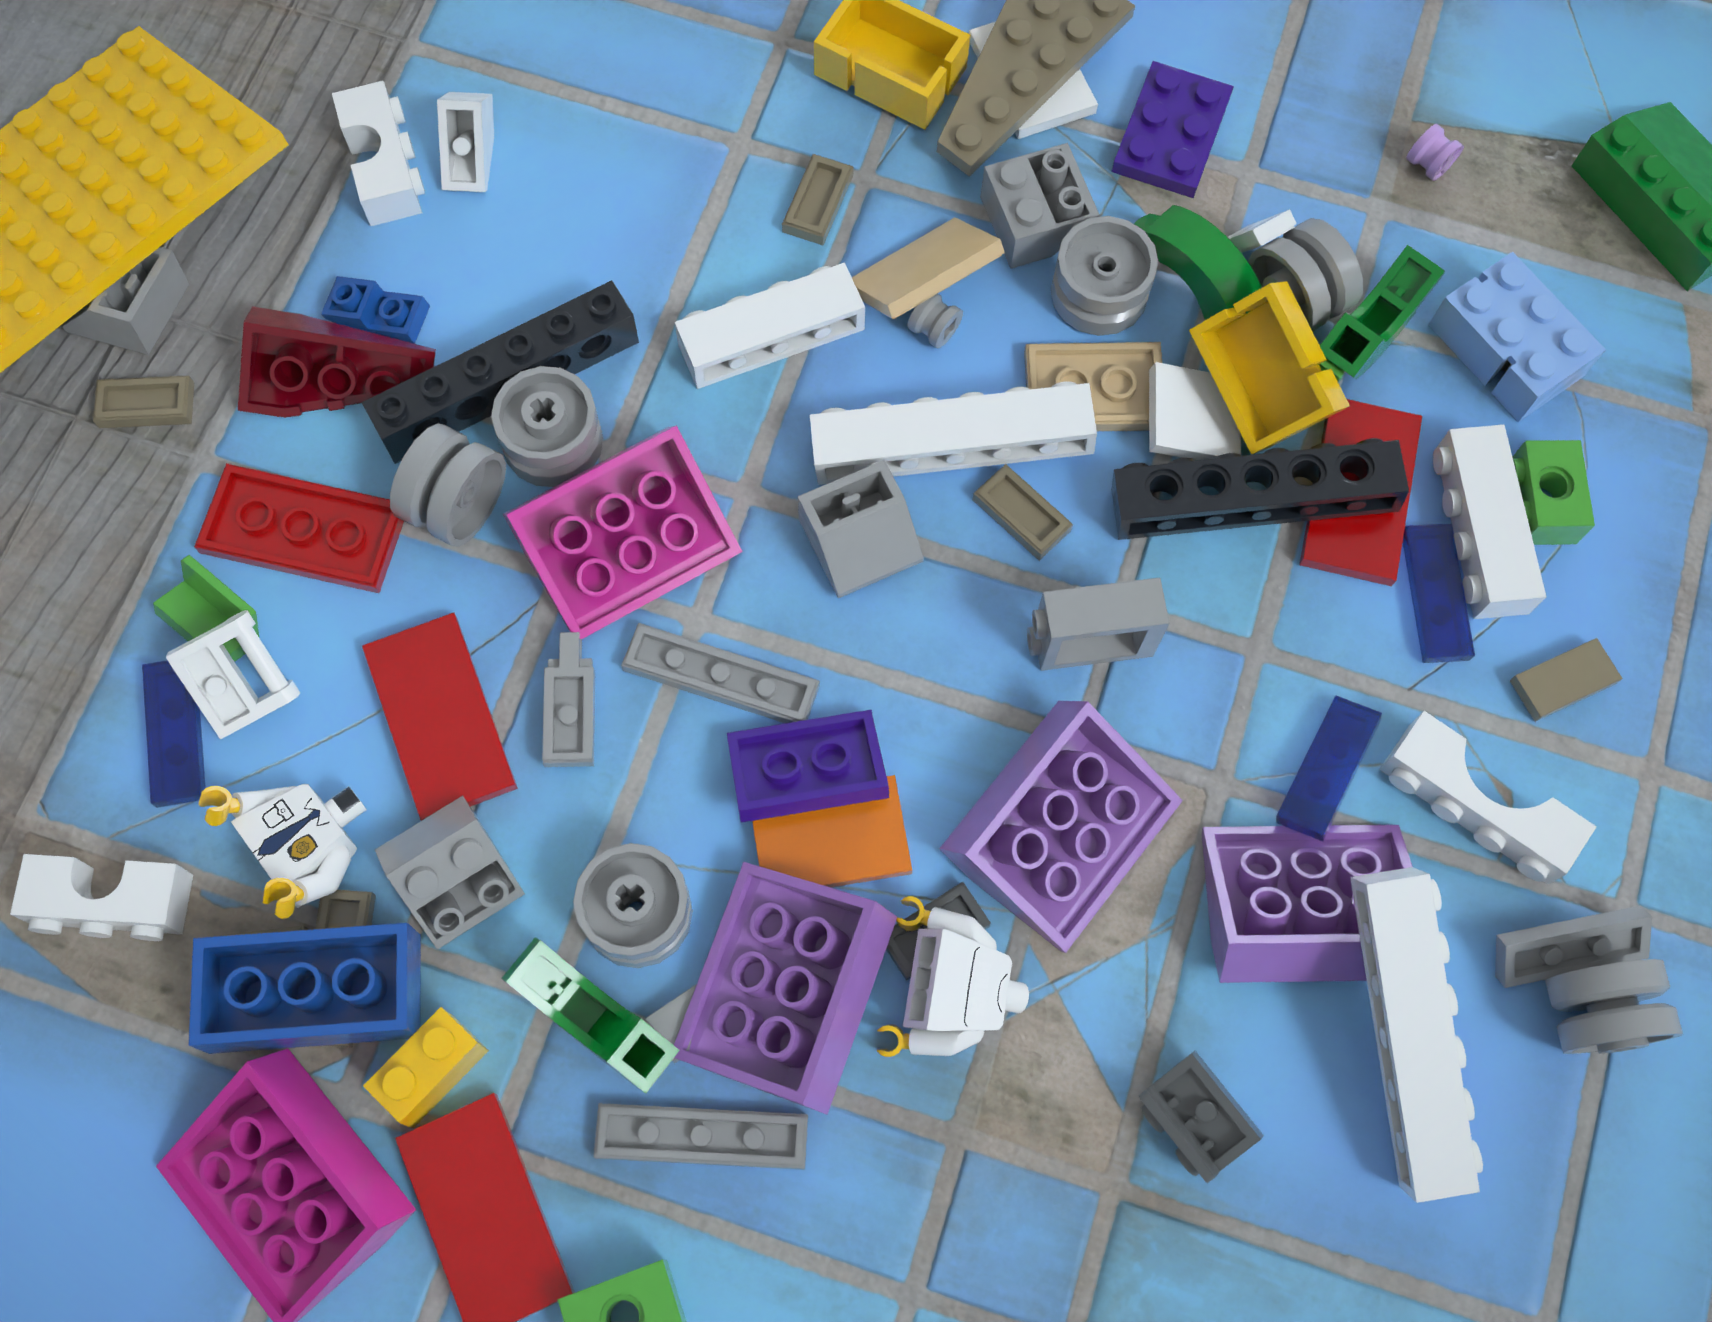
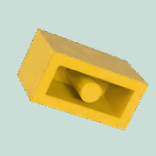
[363,1007,489,1128]

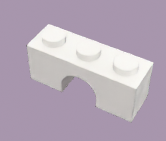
[332,81,425,226]
[10,854,193,941]

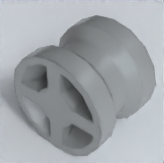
[907,294,963,348]

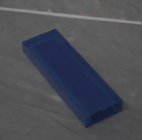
[1403,523,1475,663]
[142,660,206,808]
[1276,695,1382,842]

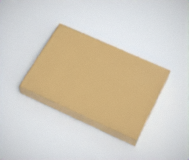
[852,217,1005,319]
[1024,342,1162,431]

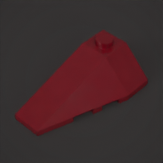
[238,306,436,418]

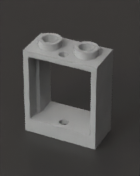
[1027,577,1170,671]

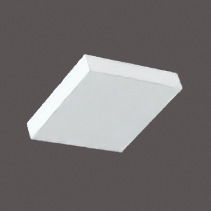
[1149,362,1241,461]

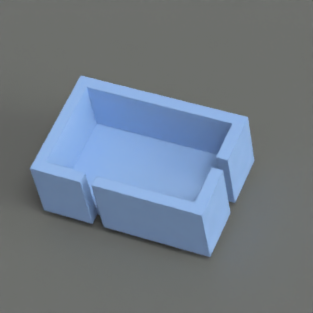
[1428,252,1606,422]

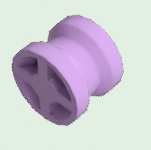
[1406,124,1464,181]

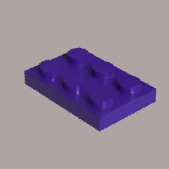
[1111,61,1234,199]
[727,710,889,823]

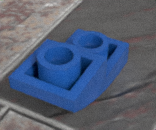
[321,276,430,344]

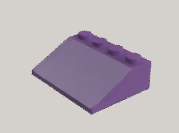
[939,701,1183,953]
[1202,825,1413,983]
[674,862,897,1115]

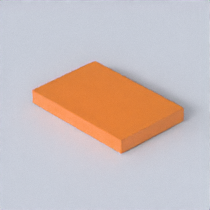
[752,775,912,888]

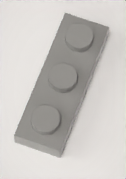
[1495,905,1652,988]

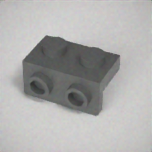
[1139,1050,1264,1183]

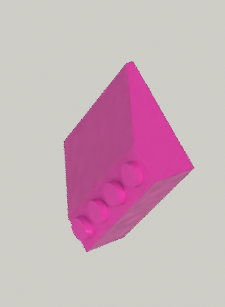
[503,425,743,639]
[156,1048,416,1322]

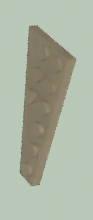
[936,0,1135,177]

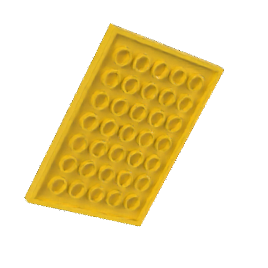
[0,26,289,373]

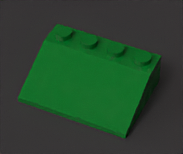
[1571,102,1712,292]

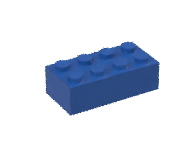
[189,923,421,1054]

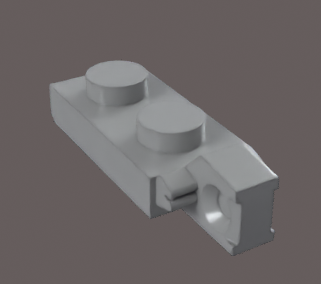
[542,632,595,767]

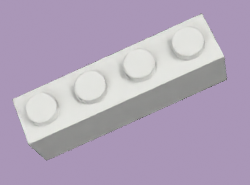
[675,263,865,389]
[1433,425,1546,619]

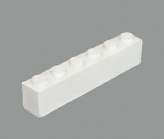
[810,381,1097,485]
[1350,867,1483,1203]

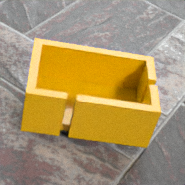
[814,0,970,130]
[1189,281,1350,455]

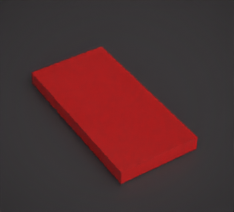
[1299,399,1422,586]
[194,463,404,593]
[362,612,518,821]
[395,1093,575,1322]

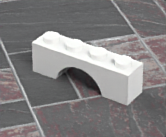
[1379,711,1597,885]

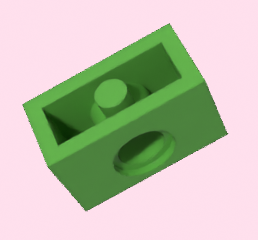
[1512,440,1595,545]
[557,1259,687,1322]

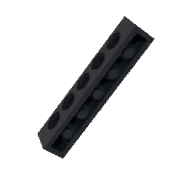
[361,280,639,464]
[1111,438,1409,540]

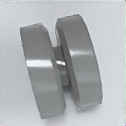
[1051,216,1158,336]
[1248,218,1363,332]
[491,366,603,487]
[390,423,506,547]
[573,843,693,968]
[1545,959,1683,1054]

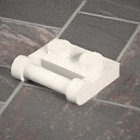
[166,610,300,740]

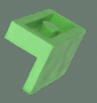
[153,555,259,662]

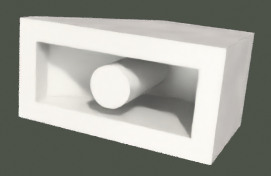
[437,92,494,192]

